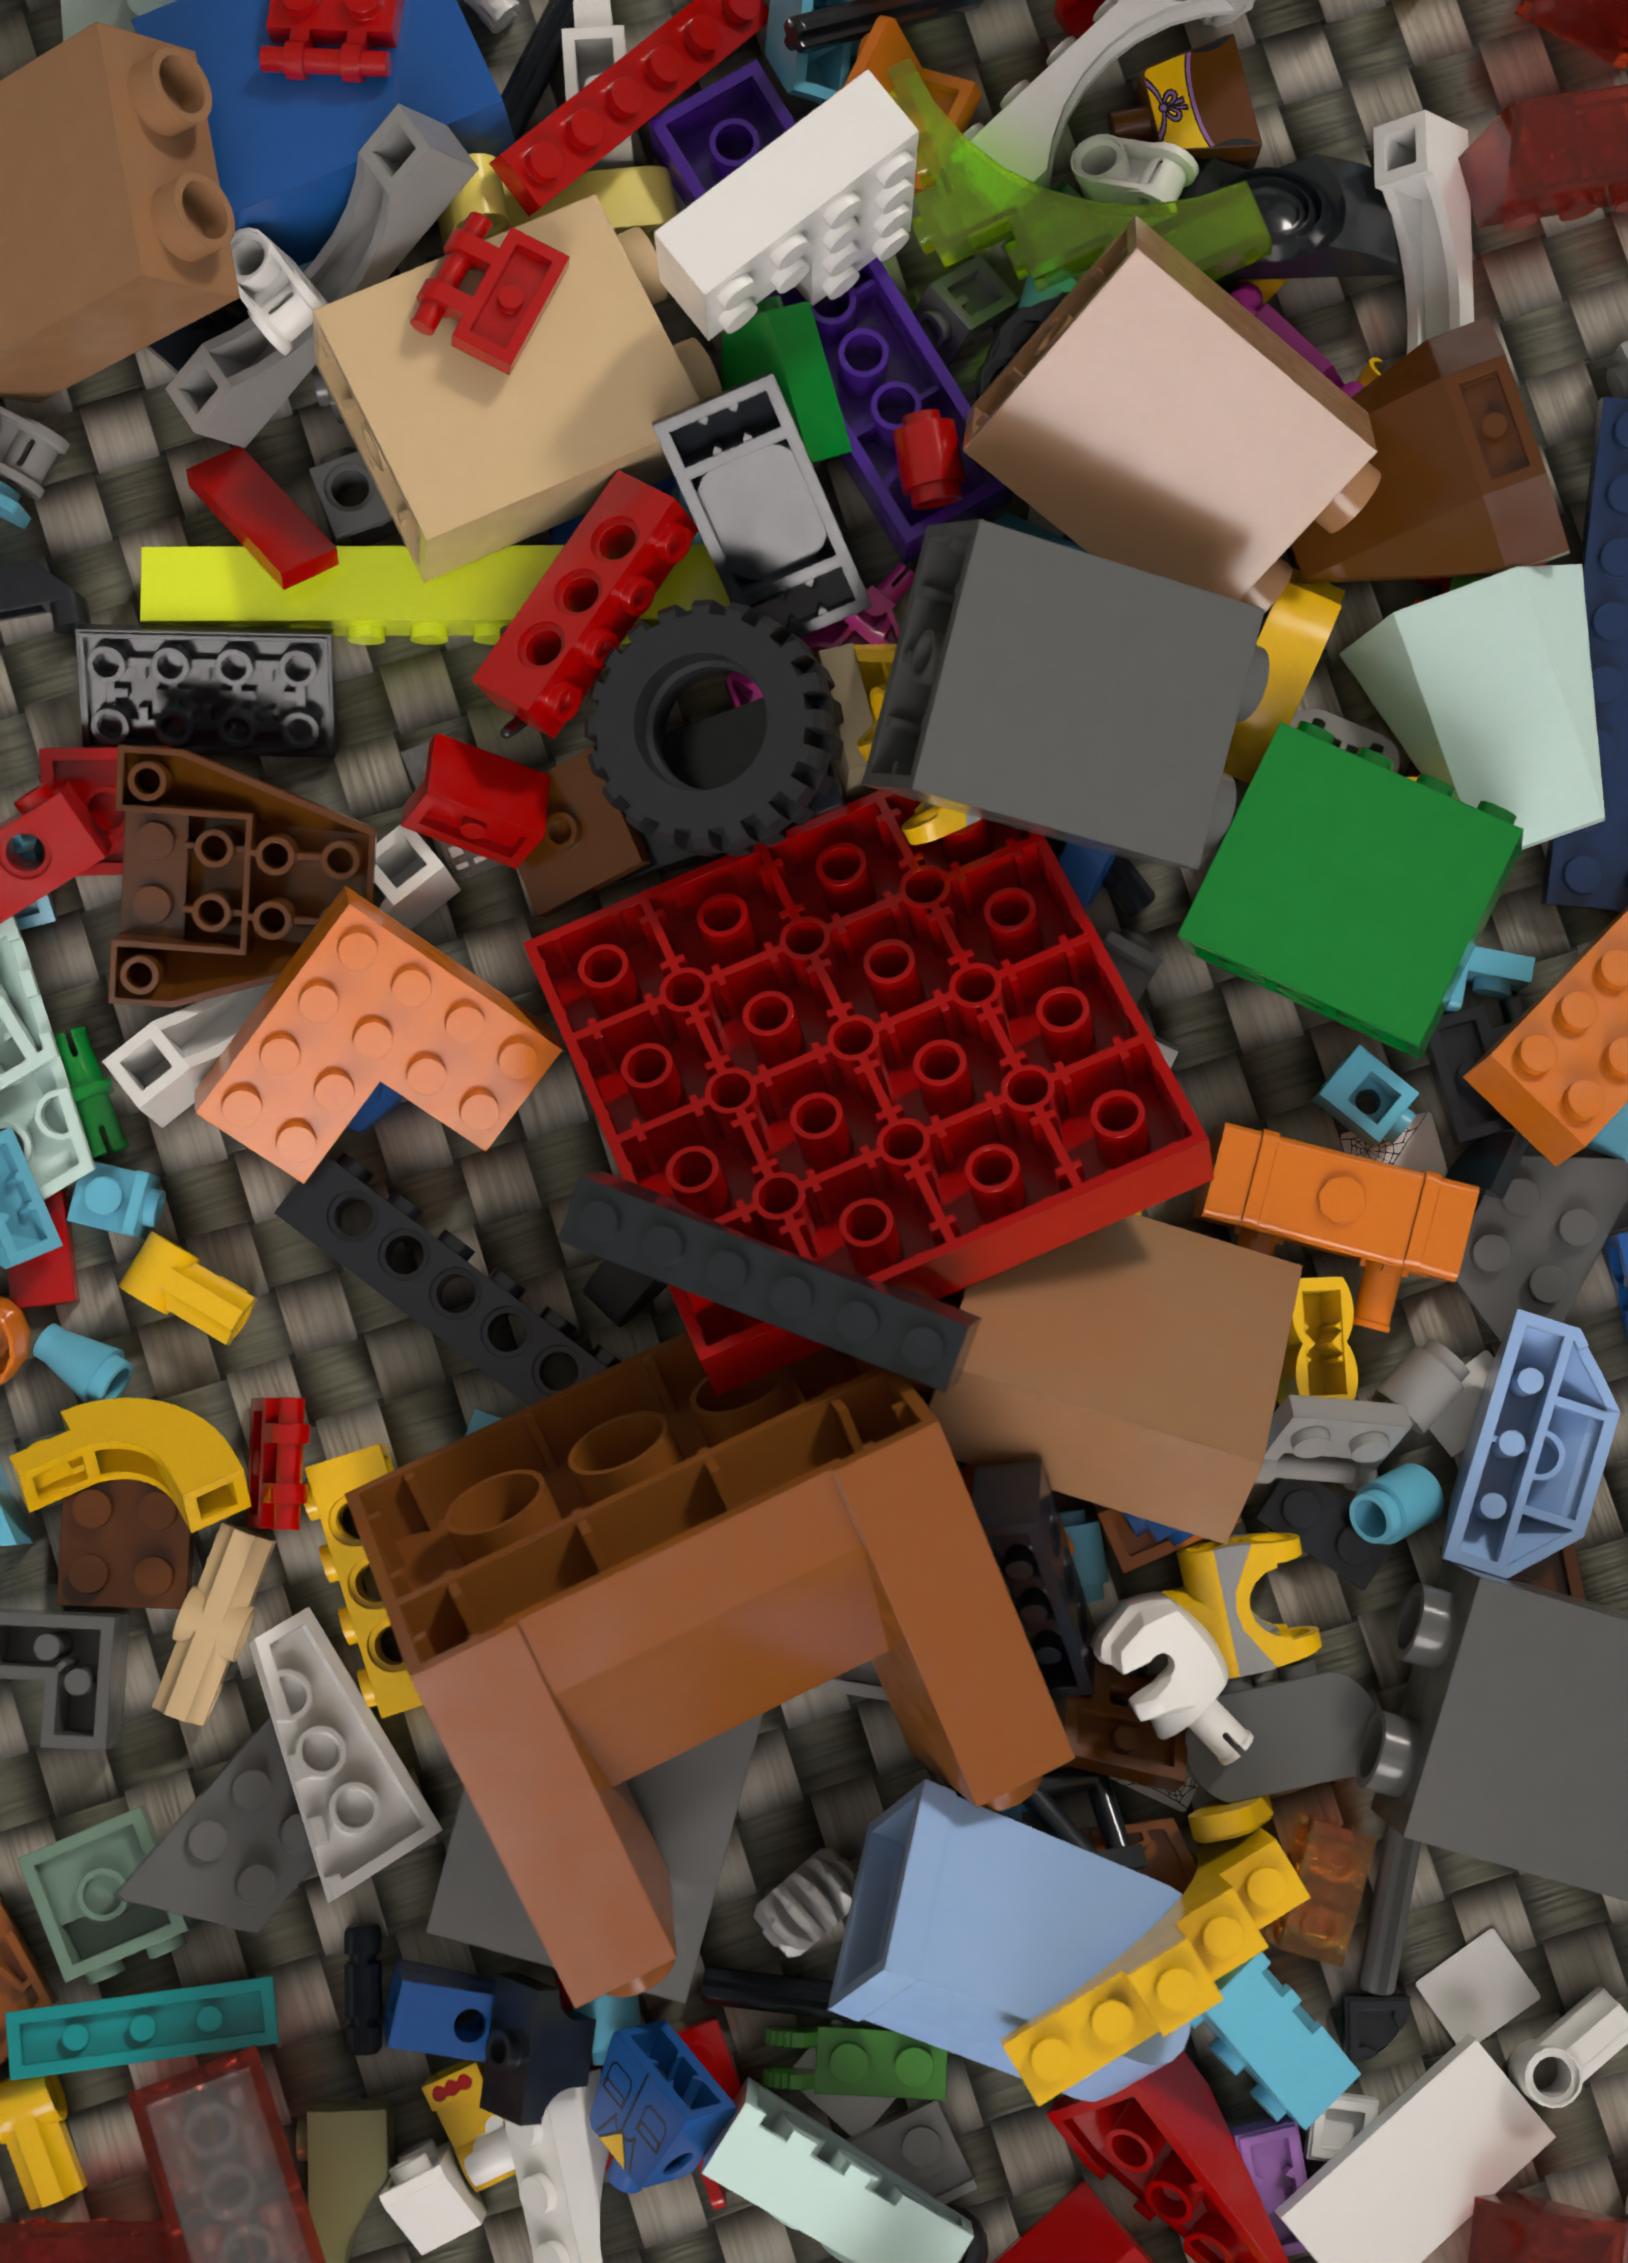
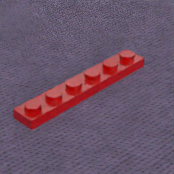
[489,0,769,217]

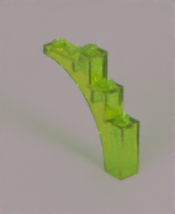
[887,58,1272,293]

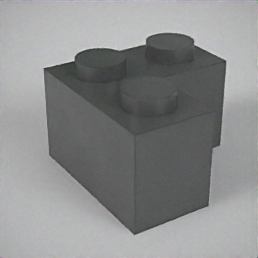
[0,1608,130,1751]

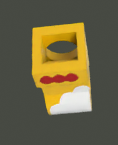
[421,2059,516,2192]

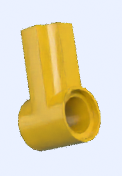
[118,1231,258,1346]
[0,2074,88,2211]

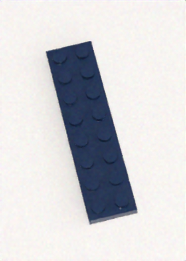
[1541,397,1628,912]

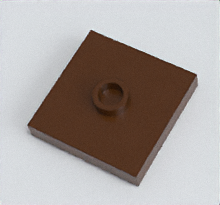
[518,746,651,917]

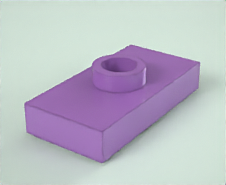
[1229,2115,1307,2257]

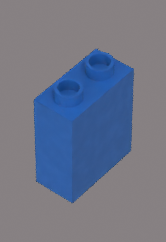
[131,0,515,266]

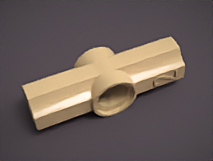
[152,1522,276,1726]

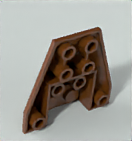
[1291,317,1570,583]
[108,744,377,1008]

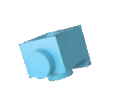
[1310,1044,1419,1147]

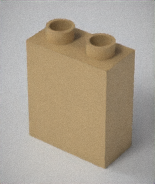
[313,194,722,583]

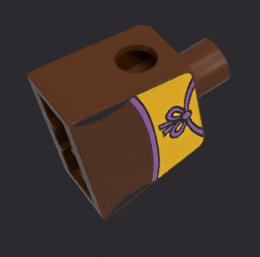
[1107,33,1262,169]

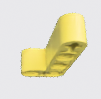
[438,153,679,256]

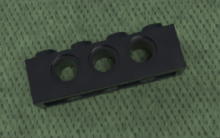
[972,1460,1096,1698]

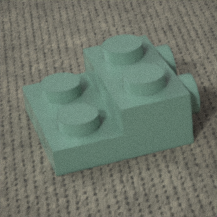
[17,1804,197,1986]

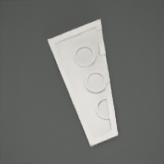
[249,1607,443,1903]

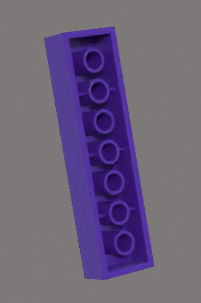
[648,59,1013,565]

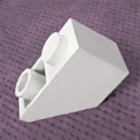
[379,2138,488,2255]

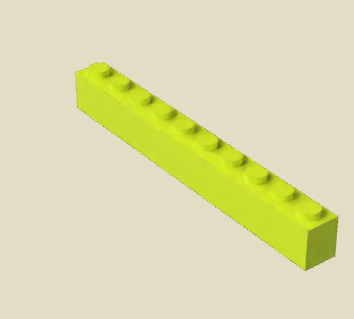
[140,545,731,645]

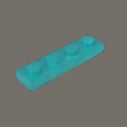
[5,1976,279,2081]

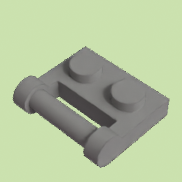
[1255,1394,1412,1491]

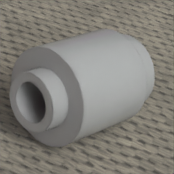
[1374,1338,1470,1435]

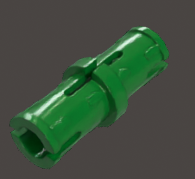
[54,1026,129,1160]

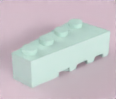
[702,2077,974,2263]

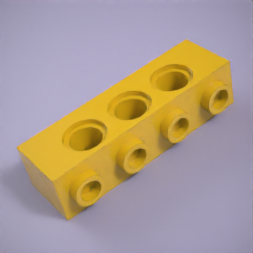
[303,1444,423,1719]

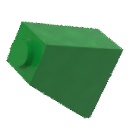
[721,296,852,464]

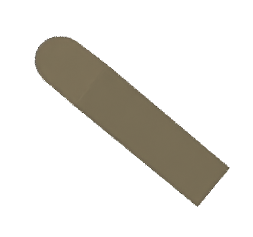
[815,643,879,804]

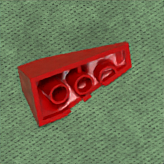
[1046,2051,1289,2263]

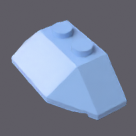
[1441,1309,1621,1579]

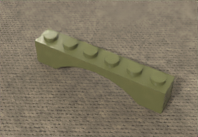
[296,2098,396,2263]

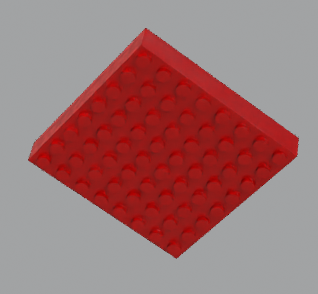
[523,790,1214,1396]

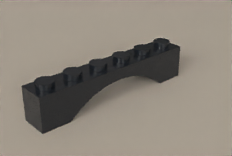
[558,1171,982,1392]

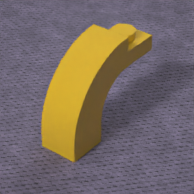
[1223,567,1346,784]
[9,1397,251,1533]

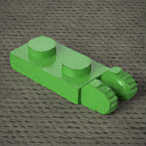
[762,2023,948,2101]

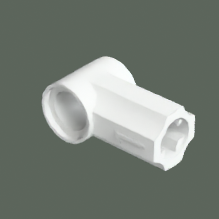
[1508,1986,1628,2108]

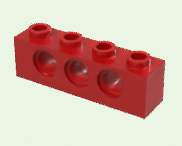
[471,470,699,739]
[0,781,112,924]

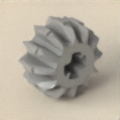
[753,1847,857,1958]

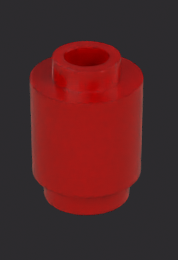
[892,409,966,510]

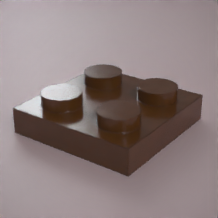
[56,1479,194,1609]

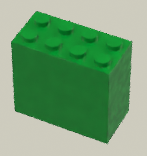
[1177,721,1524,1060]

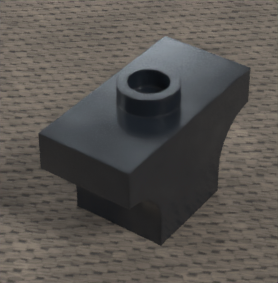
[479,1972,596,2126]

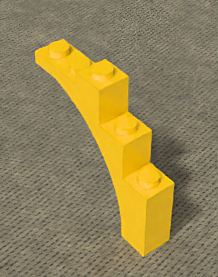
[999,1827,1311,2107]

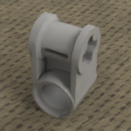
[0,406,70,500]

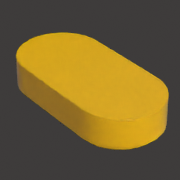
[1188,1795,1274,1843]

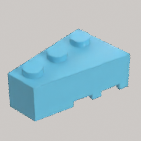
[1191,1952,1361,2131]

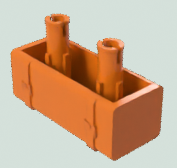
[1192,1122,1480,1333]

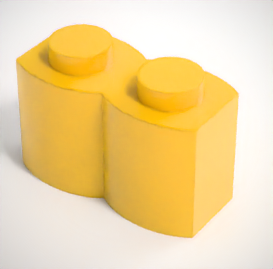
[1276,1276,1358,1405]

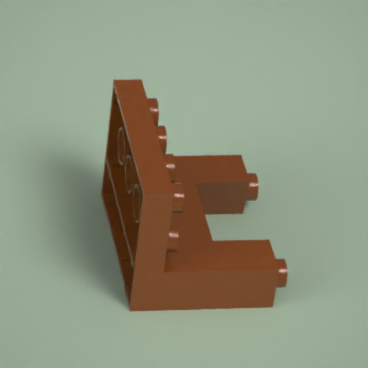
[345,1331,1075,2009]

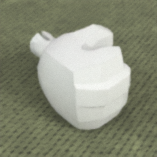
[1089,1591,1254,1766]

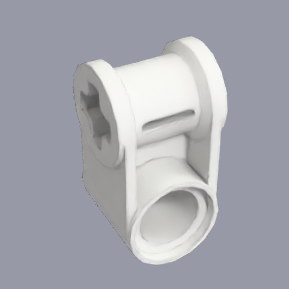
[1070,134,1199,229]
[230,227,329,355]

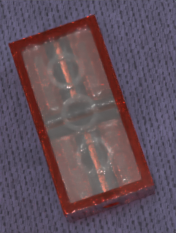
[127,2045,326,2263]

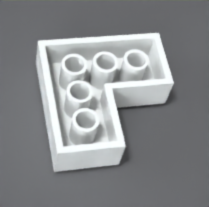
[654,69,919,341]

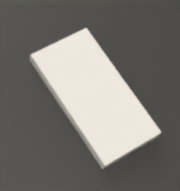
[1274,2034,1556,2263]

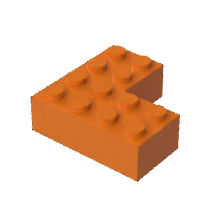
[195,885,562,1184]
[1463,906,1628,1167]

